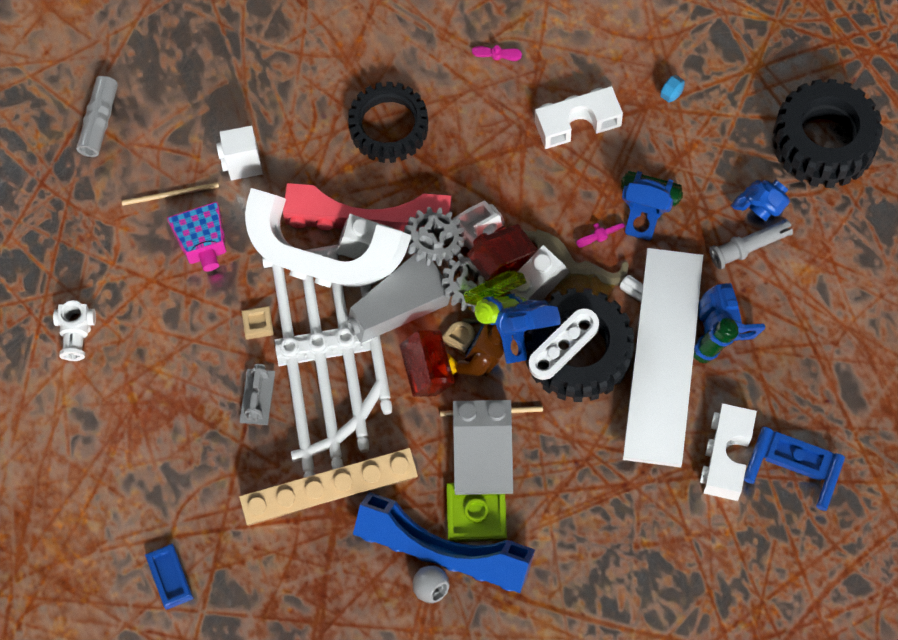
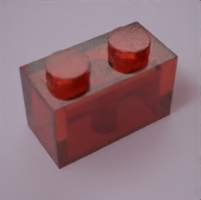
[467,224,537,281]
[399,330,455,397]

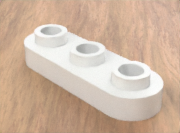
[529,309,599,380]

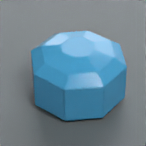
[660,75,685,103]

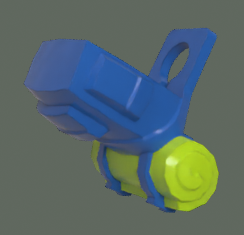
[475,293,561,364]

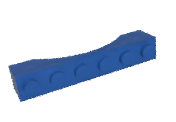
[353,492,535,593]

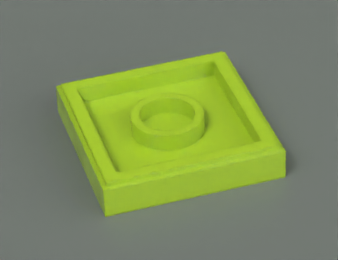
[447,483,507,542]

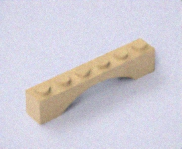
[239,448,418,526]

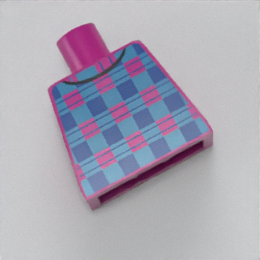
[167,202,227,272]

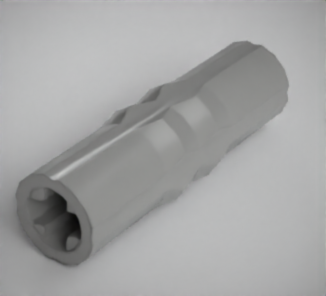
[76,76,118,157]

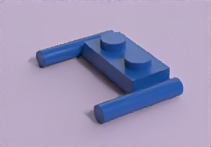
[744,427,845,511]

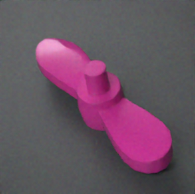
[472,45,522,61]
[576,223,625,248]

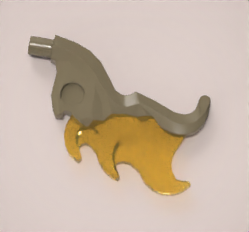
[522,229,629,301]

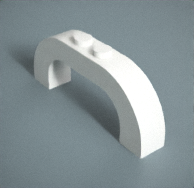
[245,188,411,288]

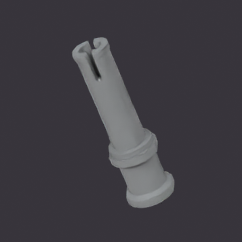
[709,218,793,269]

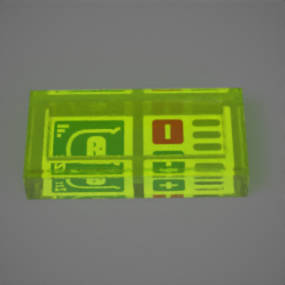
[463,270,527,305]

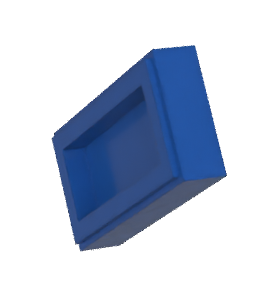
[145,543,194,610]

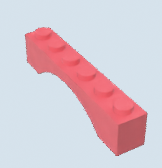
[283,183,452,233]

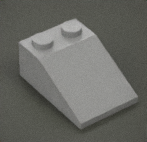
[453,400,513,495]

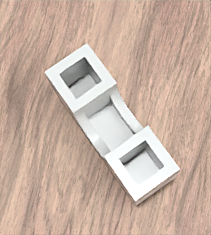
[535,86,623,149]
[700,403,757,501]

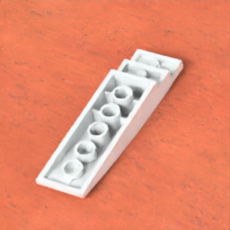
[623,248,703,467]

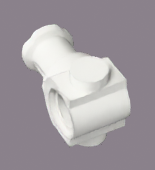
[53,300,96,361]

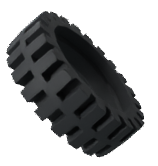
[348,82,428,163]

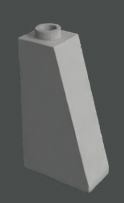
[347,253,451,343]

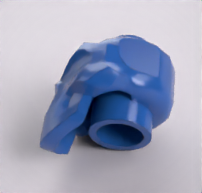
[730,179,790,221]

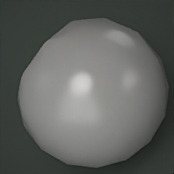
[412,565,449,603]

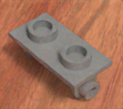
[240,364,275,425]

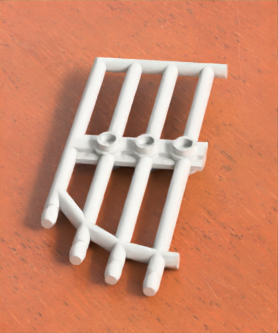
[262,244,392,478]

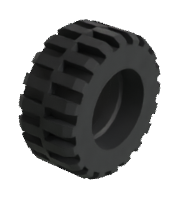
[772,79,883,188]
[525,288,634,402]

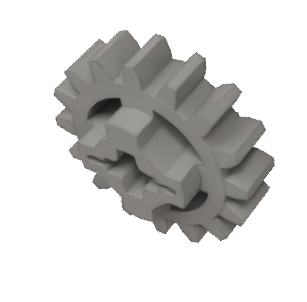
[404,207,465,266]
[442,251,503,312]

